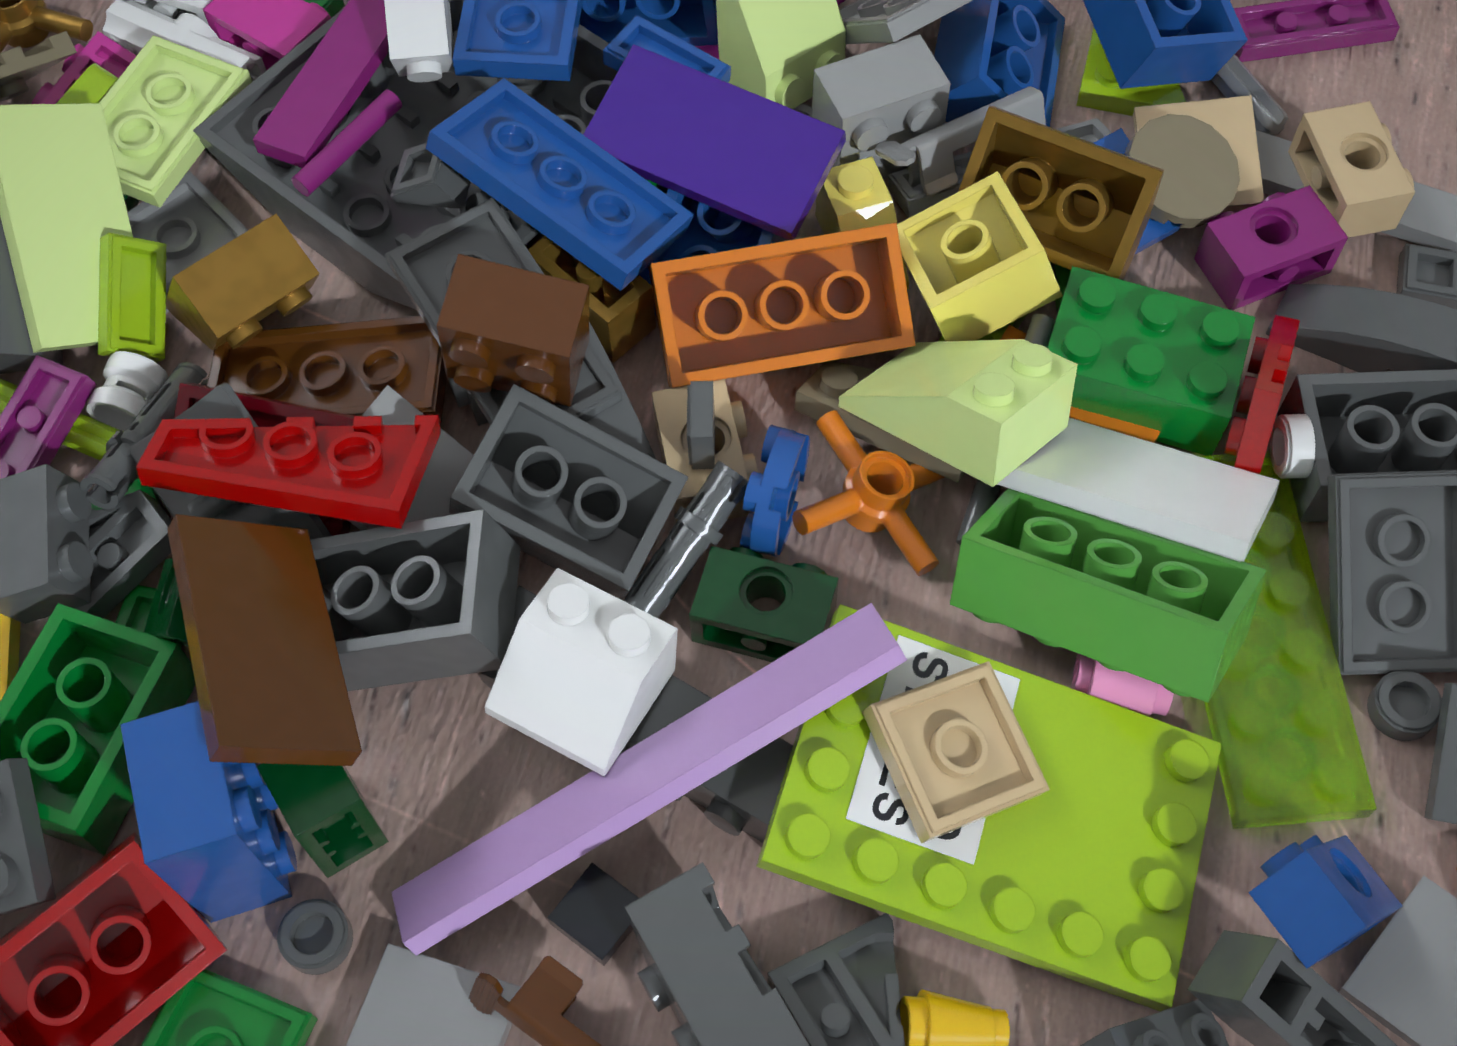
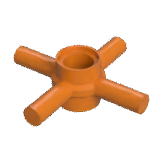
[792,410,945,576]

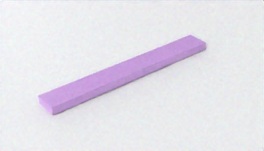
[391,603,907,956]

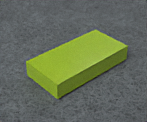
[98,233,167,363]

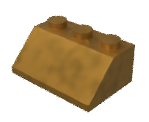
[958,105,1164,280]

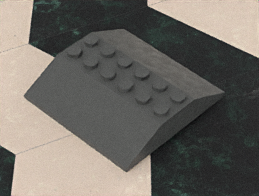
[193,0,617,310]

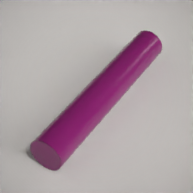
[291,89,402,197]

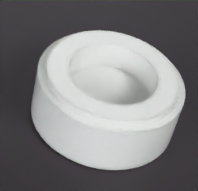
[1270,414,1315,479]

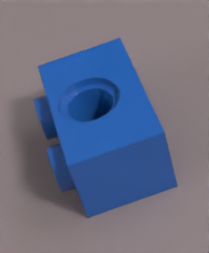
[1248,835,1403,969]

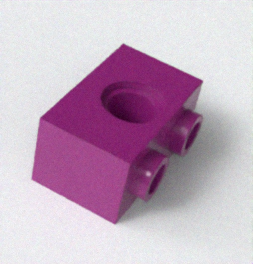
[1194,185,1348,310]

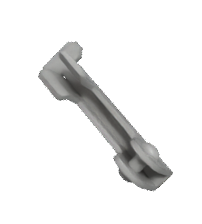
[875,86,1046,196]

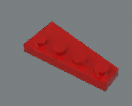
[136,415,441,529]

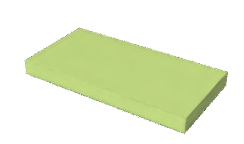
[0,103,133,353]

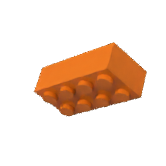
[648,222,916,388]

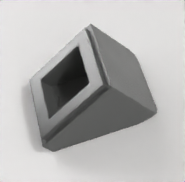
[390,143,471,209]

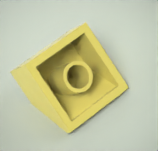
[897,171,1062,341]

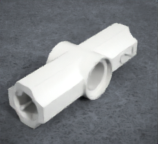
[102,0,266,81]

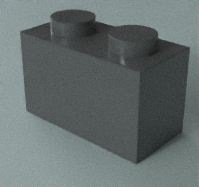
[0,464,93,624]

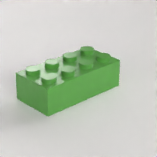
[949,488,1267,703]

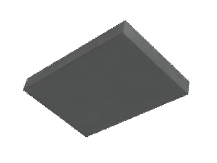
[1328,472,1457,675]

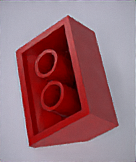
[0,832,227,1046]

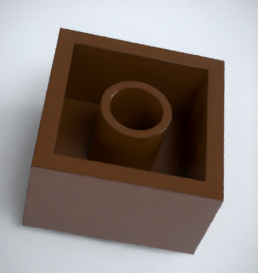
[436,254,589,407]

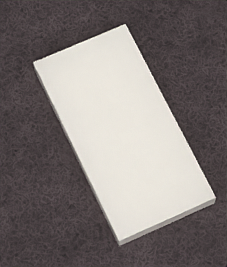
[997,418,1280,562]

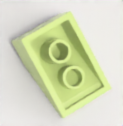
[716,0,846,109]
[838,339,1078,487]

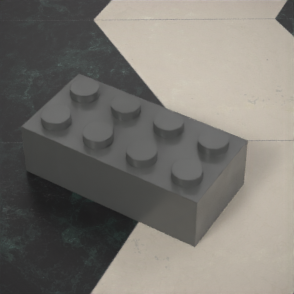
[1277,369,1457,522]
[311,509,521,691]

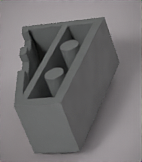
[625,862,809,1046]

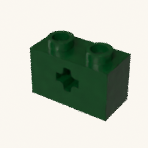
[257,763,389,878]

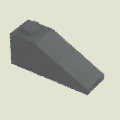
[1188,930,1397,1046]

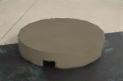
[1124,114,1240,229]

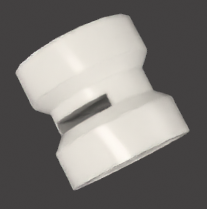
[87,351,169,431]

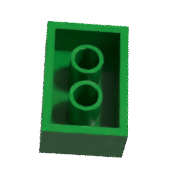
[1047,266,1256,457]
[0,603,196,856]

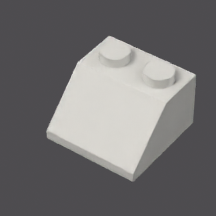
[485,568,678,777]

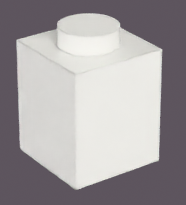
[384,0,455,82]

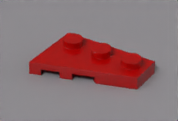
[1224,315,1300,474]

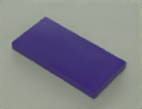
[583,44,846,240]

